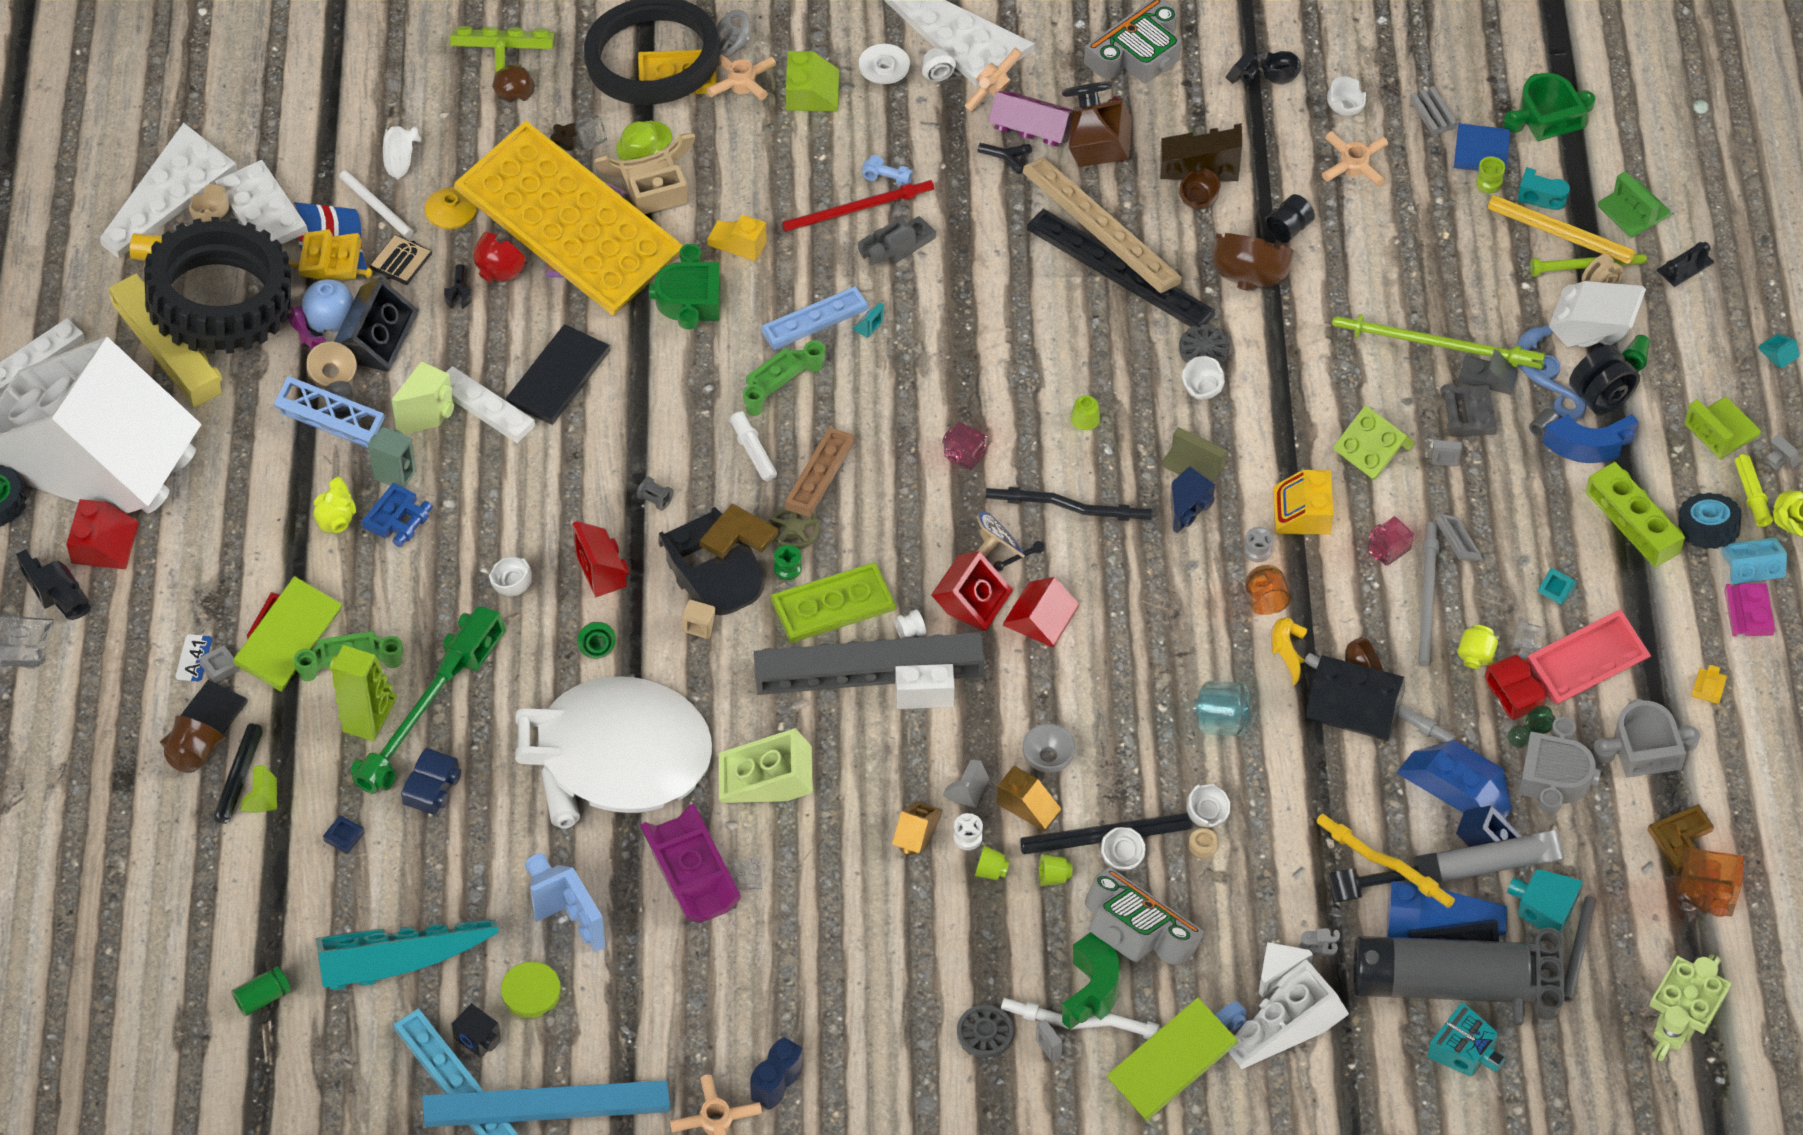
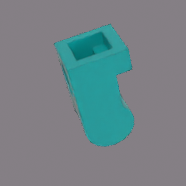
[1517,167,1570,210]

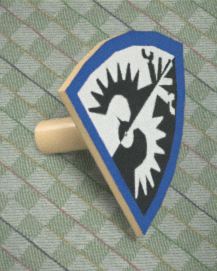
[976,511,1025,558]

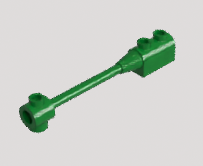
[351,606,506,794]

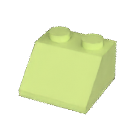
[392,361,454,434]

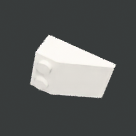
[1549,281,1646,347]

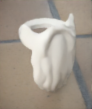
[383,126,421,180]

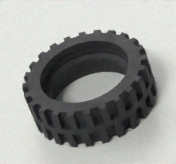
[144,217,291,354]

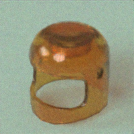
[1245,565,1291,615]

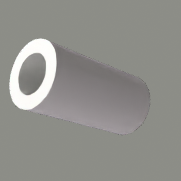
[541,767,580,829]

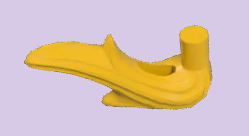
[1271,618,1307,686]

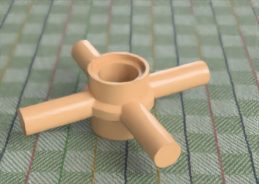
[965,48,1023,112]
[707,54,776,100]
[1322,131,1388,187]
[669,1075,762,1135]

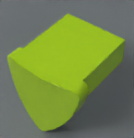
[241,764,277,813]

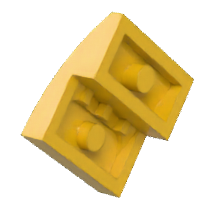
[298,229,362,280]

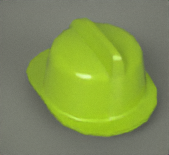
[616,121,672,160]

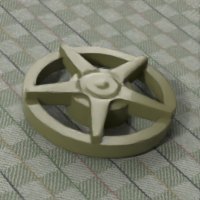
[768,508,820,550]

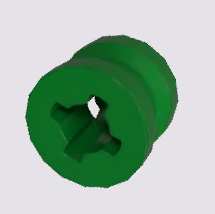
[774,545,802,580]

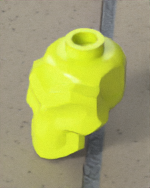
[313,476,356,533]
[1773,490,1803,537]

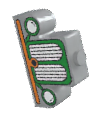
[1084,0,1181,83]
[1085,867,1204,964]

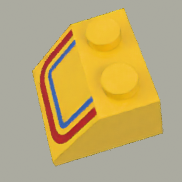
[1273,470,1334,535]

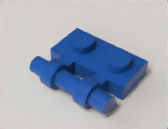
[362,483,433,547]

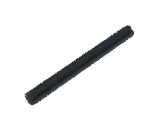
[1020,813,1192,854]

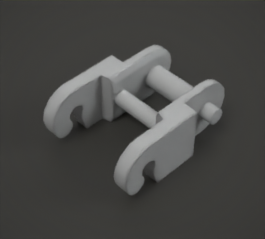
[1299,928,1340,956]

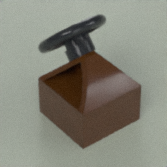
[1062,81,1132,167]

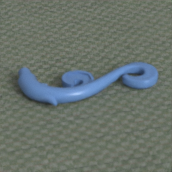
[1516,324,1586,422]

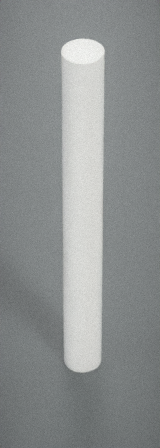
[339,170,414,238]

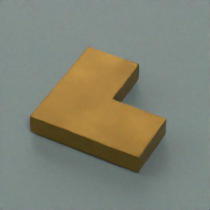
[700,503,778,559]
[1647,804,1714,875]

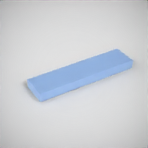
[761,286,868,350]

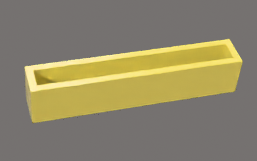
[109,273,222,408]

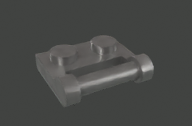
[1440,384,1497,437]

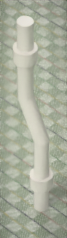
[1001,998,1161,1040]

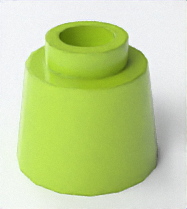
[1070,395,1101,430]
[974,845,1010,881]
[1039,854,1072,887]

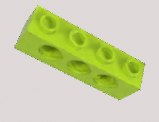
[1585,462,1685,568]

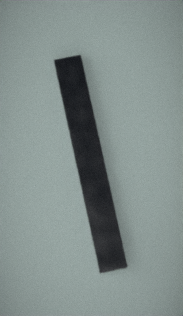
[1027,208,1215,327]

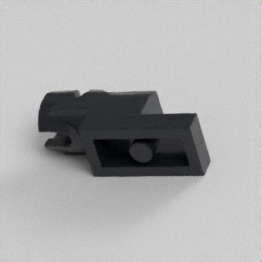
[16,549,91,620]

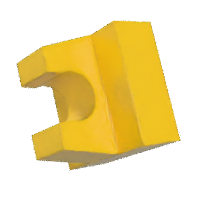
[1691,665,1727,704]

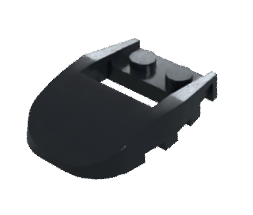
[658,507,764,615]

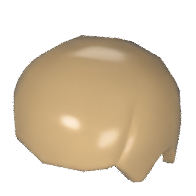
[189,184,229,222]

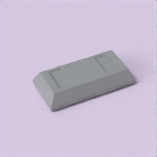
[1437,514,1483,562]

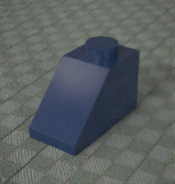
[1456,805,1522,847]

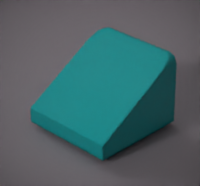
[853,302,884,338]
[1758,334,1800,368]
[1537,567,1578,605]

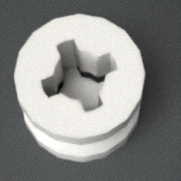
[894,609,926,639]
[953,813,983,850]

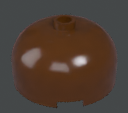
[1212,233,1294,291]

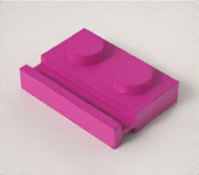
[1724,583,1775,636]

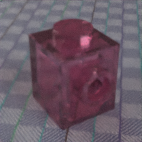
[942,422,987,471]
[1368,516,1414,567]

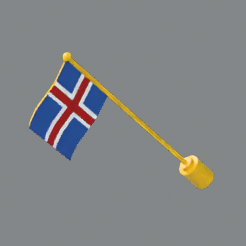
[130,202,372,278]

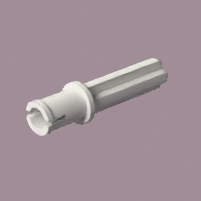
[729,411,777,482]

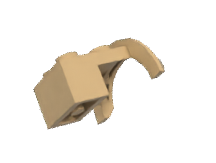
[594,133,695,214]

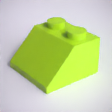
[786,51,839,112]

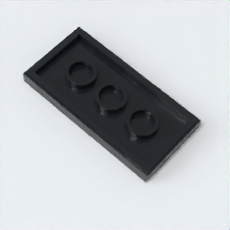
[506,324,610,425]

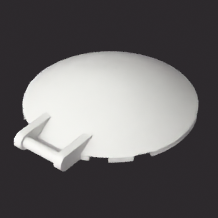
[515,677,712,813]

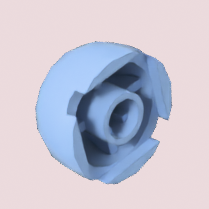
[301,279,354,333]

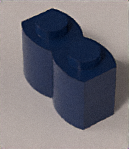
[401,748,461,815]
[750,1037,802,1110]

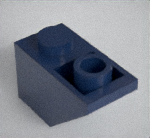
[1170,466,1215,533]

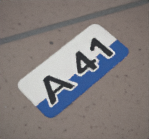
[175,634,212,682]

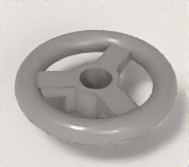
[716,9,750,57]

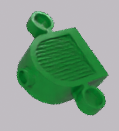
[1503,73,1595,142]
[649,244,720,330]

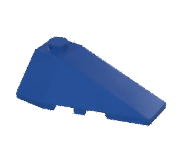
[1387,881,1507,938]

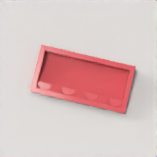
[1525,609,1651,705]

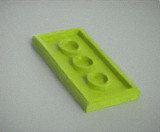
[770,562,896,644]
[233,576,343,692]
[1106,997,1239,1122]

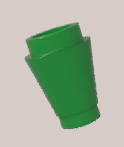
[1622,335,1650,372]

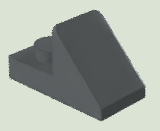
[1458,349,1518,395]

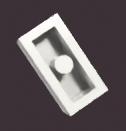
[895,664,954,709]

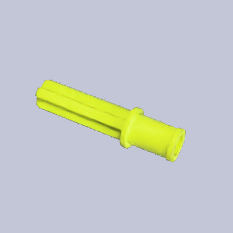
[1734,454,1773,527]

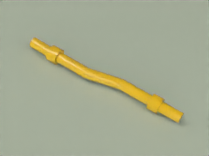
[1317,814,1455,908]

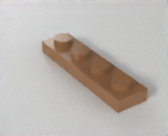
[785,427,854,517]

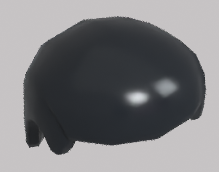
[1261,51,1302,85]

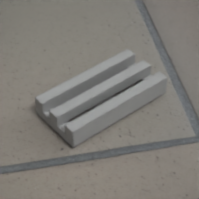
[1410,86,1457,136]

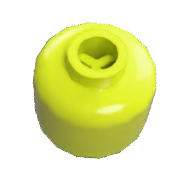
[1457,625,1498,669]

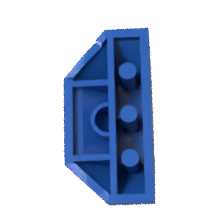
[1397,740,1512,820]

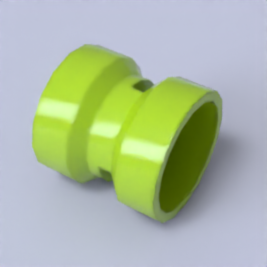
[1476,157,1505,193]

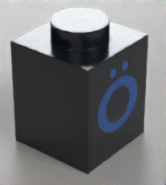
[451,1003,501,1058]

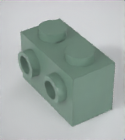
[368,426,416,488]

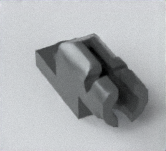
[858,216,936,265]

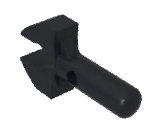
[444,264,472,309]

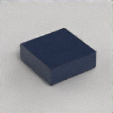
[323,815,365,855]

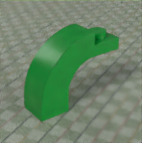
[1062,932,1119,1030]

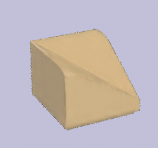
[682,599,715,639]

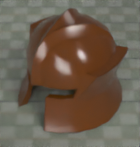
[160,715,226,773]

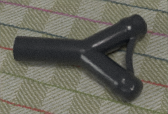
[978,142,1032,174]

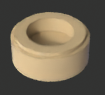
[1189,828,1218,858]

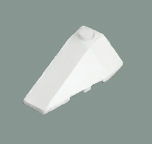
[1228,959,1349,1069]

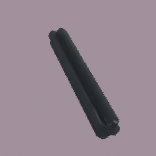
[214,723,263,824]

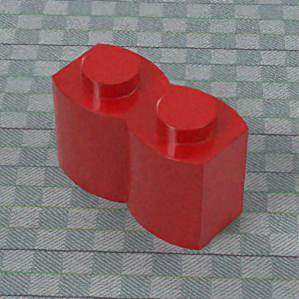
[1484,654,1546,720]

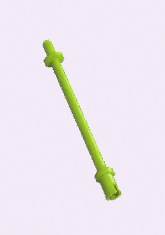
[1332,314,1545,370]

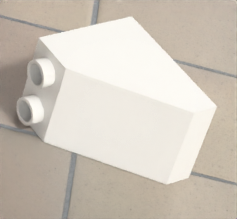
[0,337,202,514]

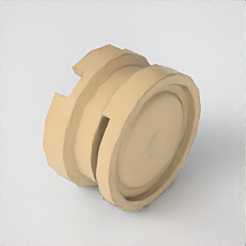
[1582,254,1624,284]

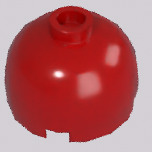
[473,232,528,283]

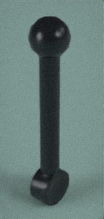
[993,541,1044,572]

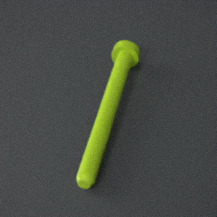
[1530,254,1647,277]

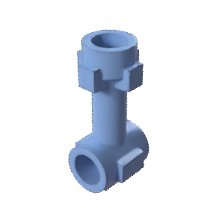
[862,155,913,185]

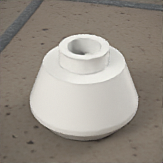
[922,48,956,82]

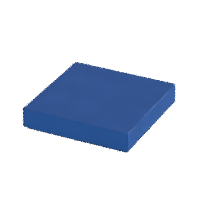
[1453,123,1510,174]

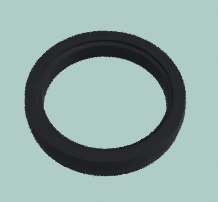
[584,0,720,105]

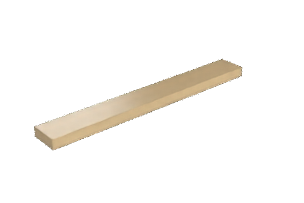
[1023,157,1182,293]

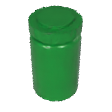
[231,966,291,1017]

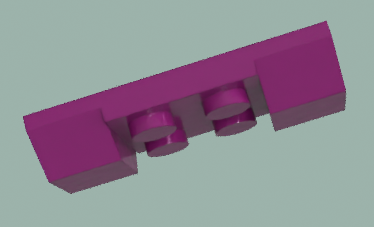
[640,804,741,923]

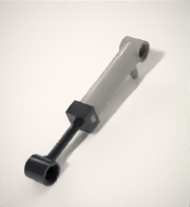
[1328,830,1564,903]

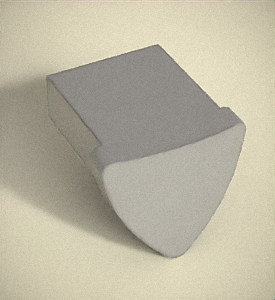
[943,759,989,808]

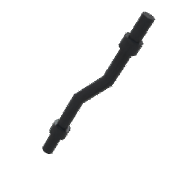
[985,487,1152,521]

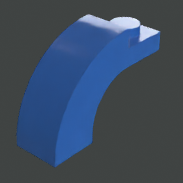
[1543,414,1638,463]

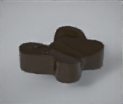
[550,123,579,151]

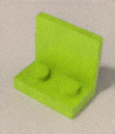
[1684,397,1761,460]
[1333,405,1415,480]

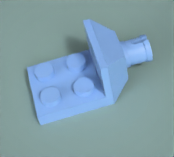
[525,853,605,952]

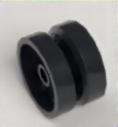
[1569,345,1640,415]

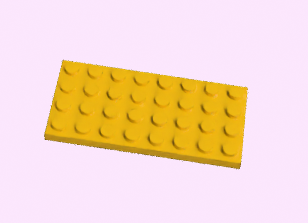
[454,120,683,316]

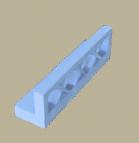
[273,376,386,448]

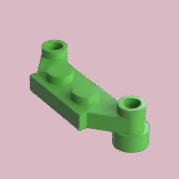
[743,340,825,416]
[294,631,403,682]

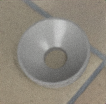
[1023,724,1075,773]

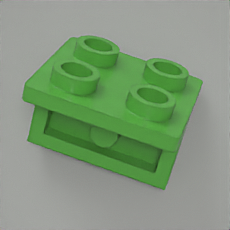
[1598,171,1671,238]

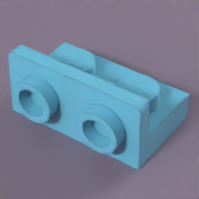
[1722,537,1787,584]

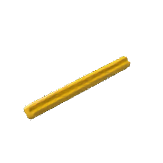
[1488,195,1635,264]

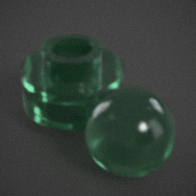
[1507,706,1556,748]

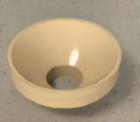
[306,342,356,389]

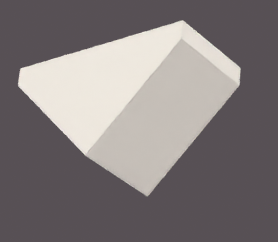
[1259,942,1313,997]

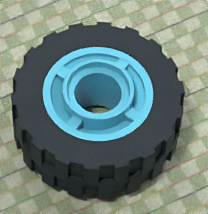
[1678,493,1742,549]

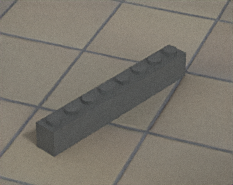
[754,632,985,695]

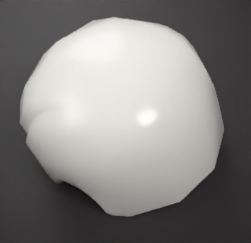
[1327,76,1366,117]
[1182,356,1225,400]
[489,557,532,597]
[1186,784,1230,828]
[1101,827,1145,872]

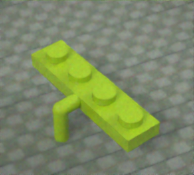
[450,26,555,72]

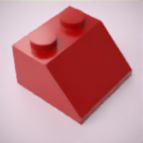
[66,499,139,569]
[572,521,629,598]
[931,551,1013,631]

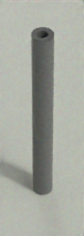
[1564,896,1596,1002]

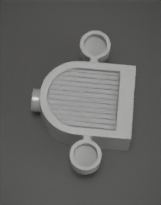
[1592,699,1700,778]
[1518,716,1601,813]

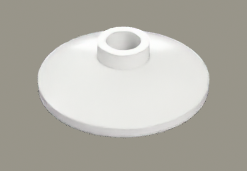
[859,44,910,84]

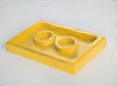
[638,49,717,94]

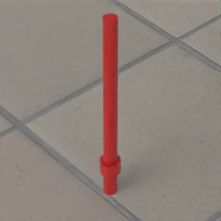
[782,180,934,232]

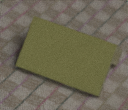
[1161,427,1227,482]

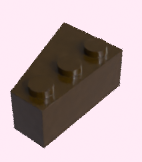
[1160,123,1242,182]

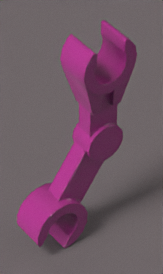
[288,306,327,350]

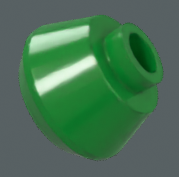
[577,622,616,659]

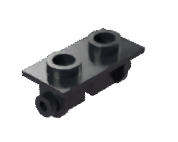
[1657,242,1714,287]

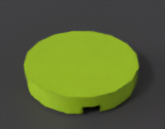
[501,962,561,1018]

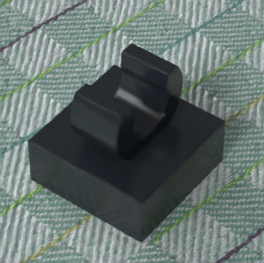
[1225,50,1260,85]

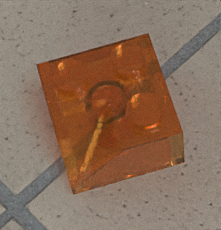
[1675,847,1744,917]

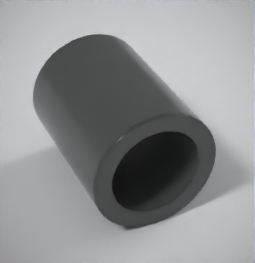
[1529,408,1559,438]

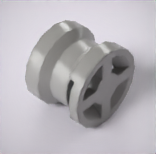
[1244,527,1273,562]

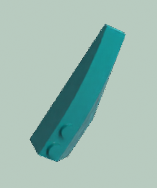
[315,919,499,990]

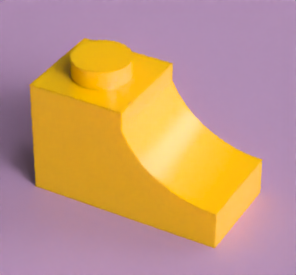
[707,214,767,261]

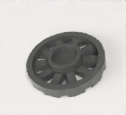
[1179,325,1230,365]
[957,1005,1013,1059]

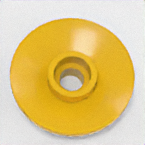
[425,187,478,229]

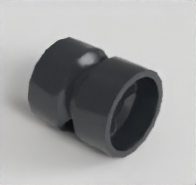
[1265,194,1315,243]

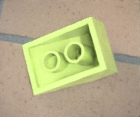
[719,728,813,803]

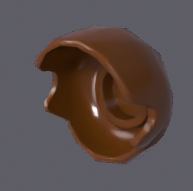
[492,65,535,103]
[1179,168,1221,210]
[1345,637,1383,671]

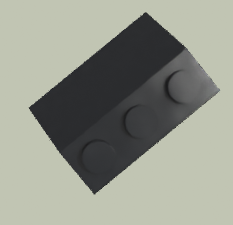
[334,277,419,372]
[1306,655,1405,741]

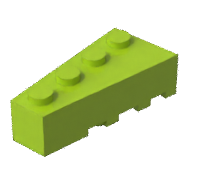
[330,645,398,742]

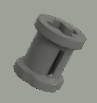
[637,476,674,511]

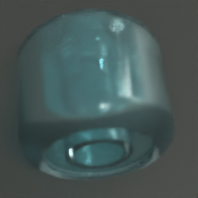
[1193,681,1250,736]

